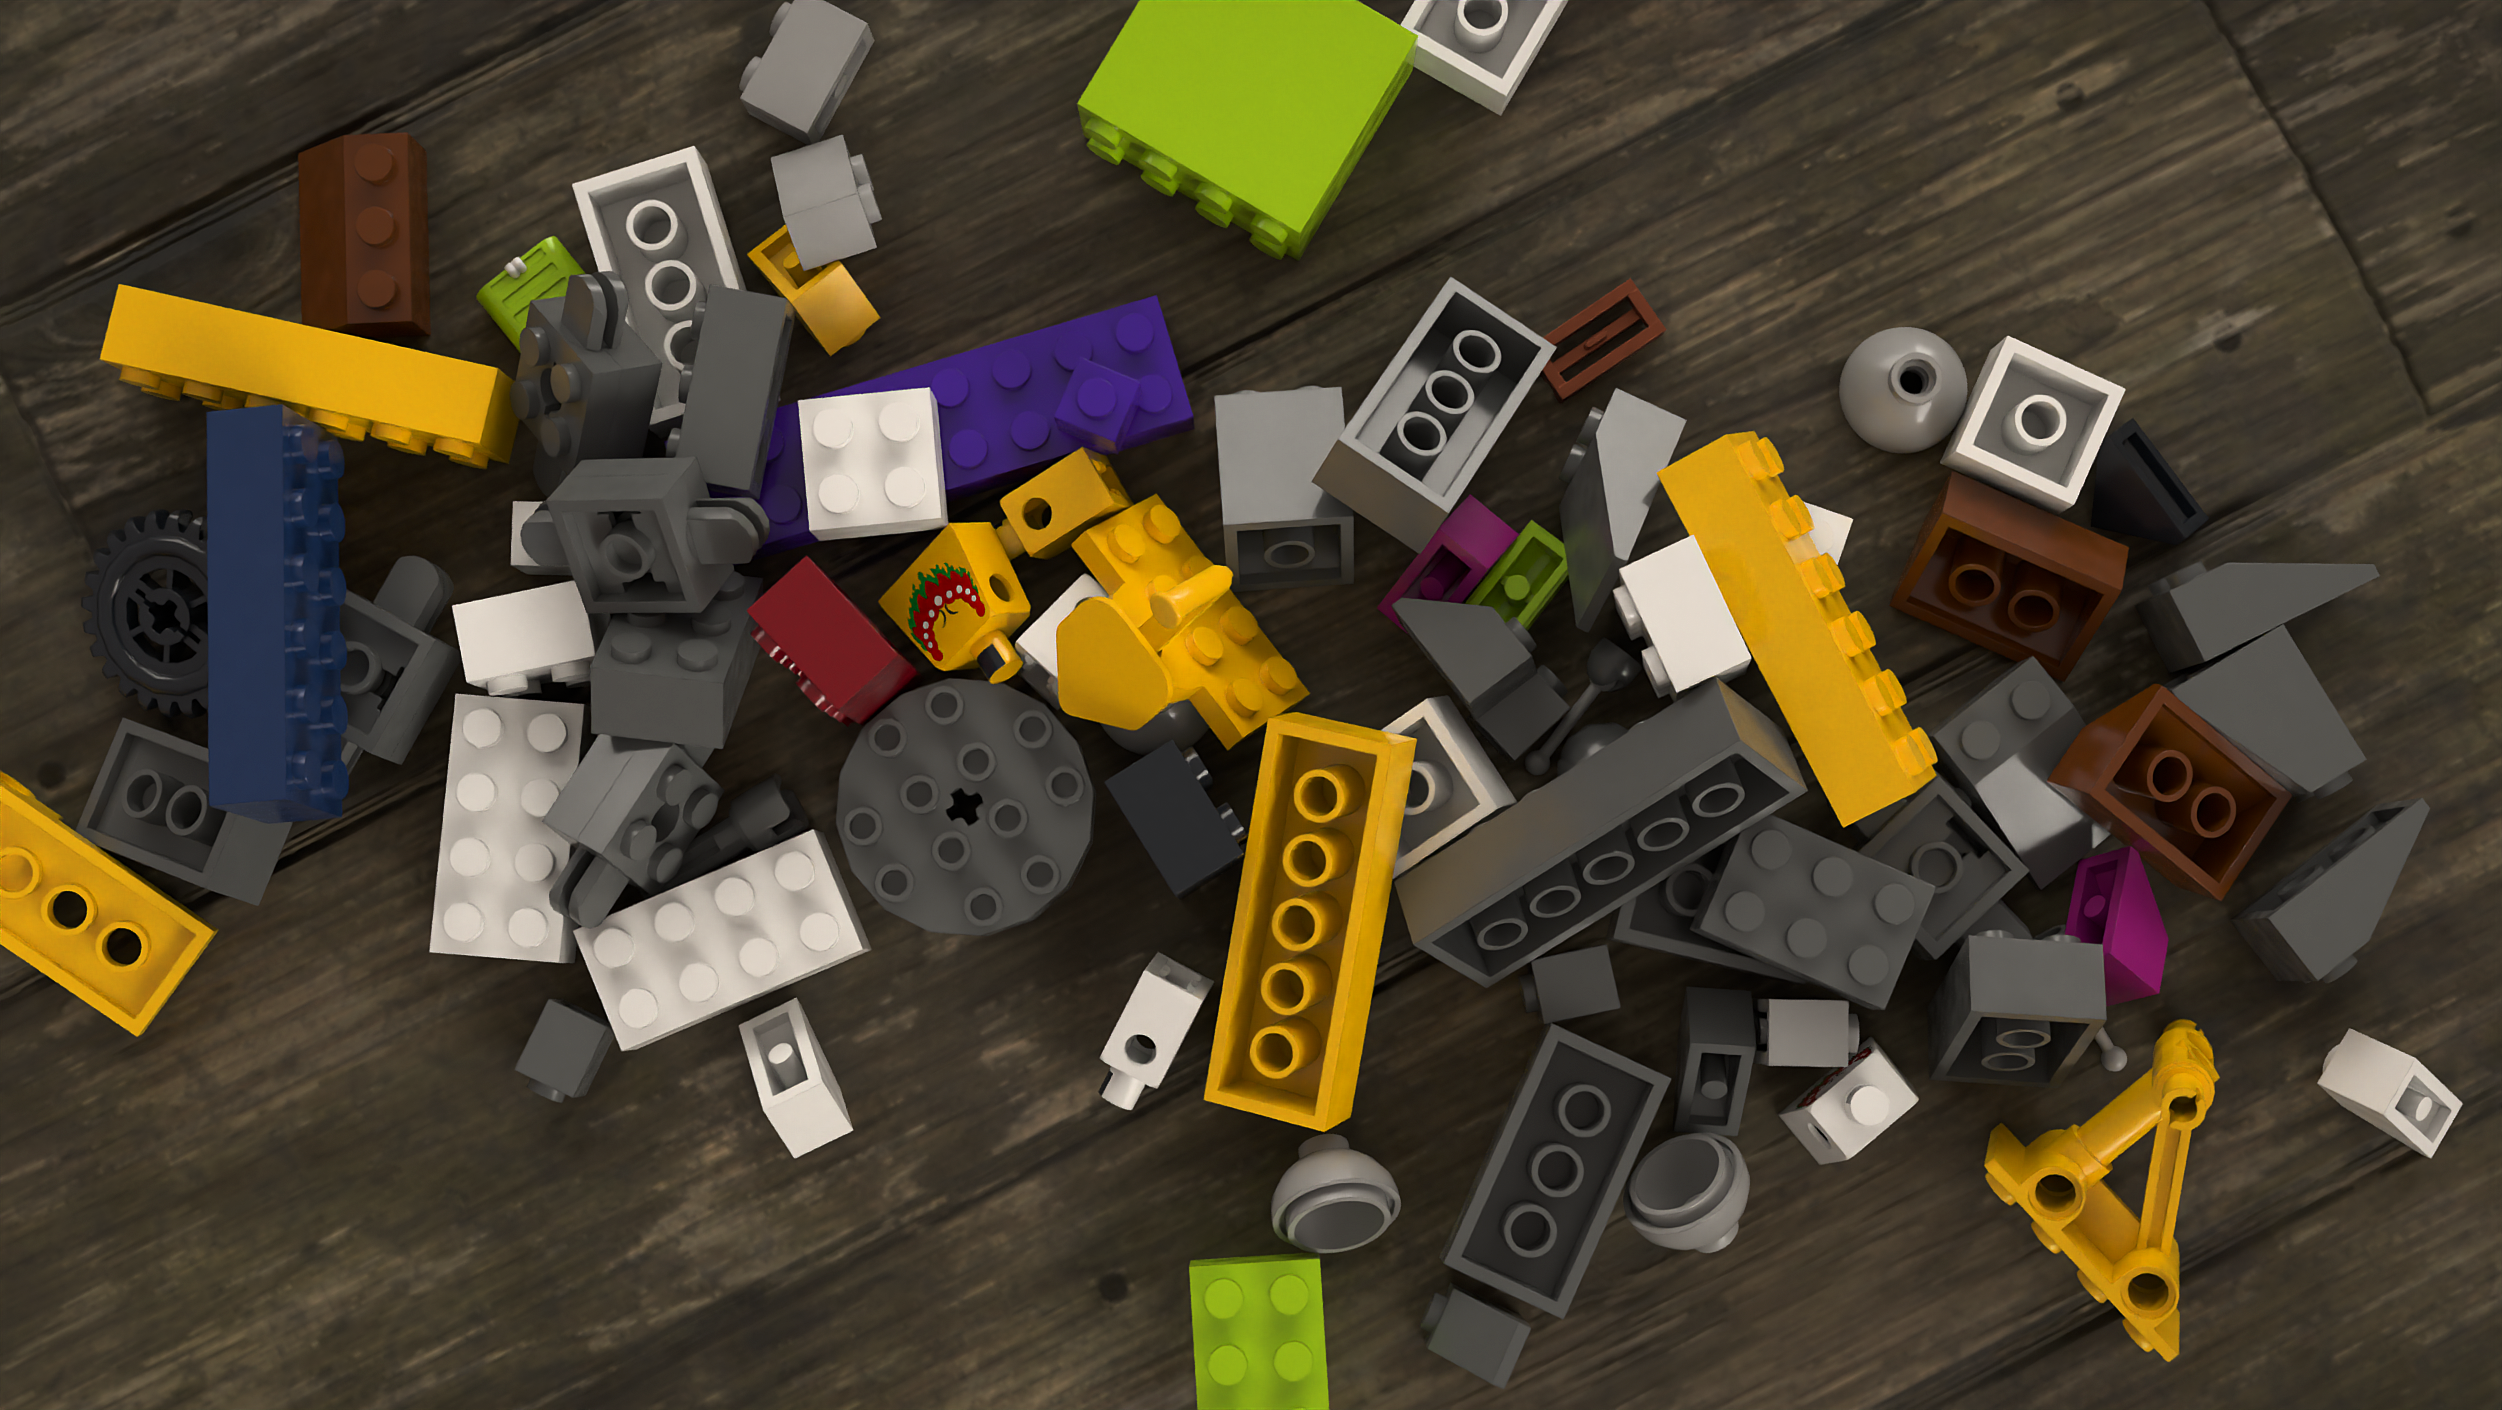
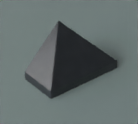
[2091,418,2209,545]

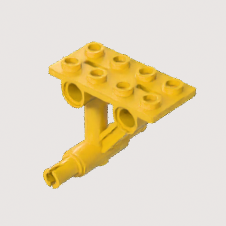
[1984,1019,2220,1362]

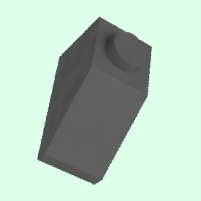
[1391,598,1538,720]
[1673,987,1756,1136]
[1419,1282,1531,1389]

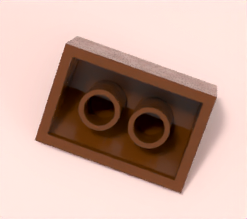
[298,132,431,339]
[1889,471,2129,682]
[2047,684,2292,901]

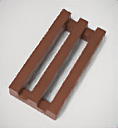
[1540,278,1667,404]

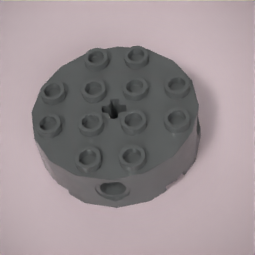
[836,678,1097,936]

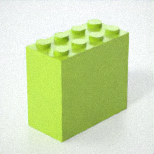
[1077,0,1418,261]

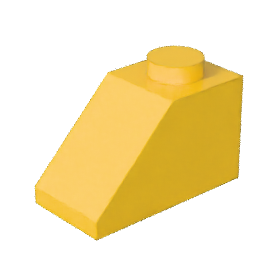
[747,224,881,357]

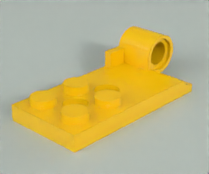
[0,770,219,1037]

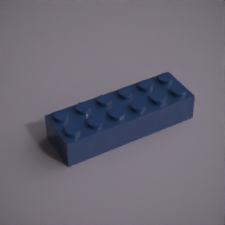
[207,404,349,824]

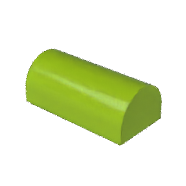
[1465,520,1569,631]

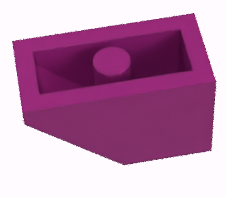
[1377,494,1519,635]
[2064,846,2169,1006]

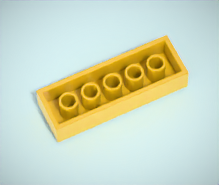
[100,284,519,469]
[1657,431,1938,828]
[1203,712,1417,1132]

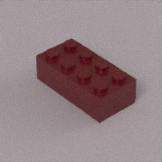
[746,555,925,727]

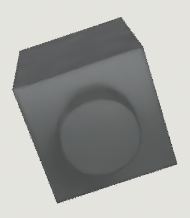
[1467,665,1571,764]
[1518,944,1621,1024]
[514,999,615,1103]

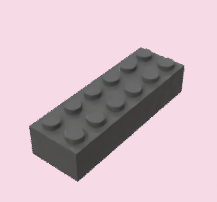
[1394,677,1808,988]

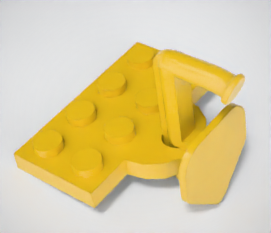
[1056,493,1310,750]

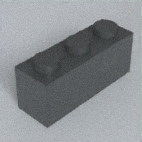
[666,284,796,500]

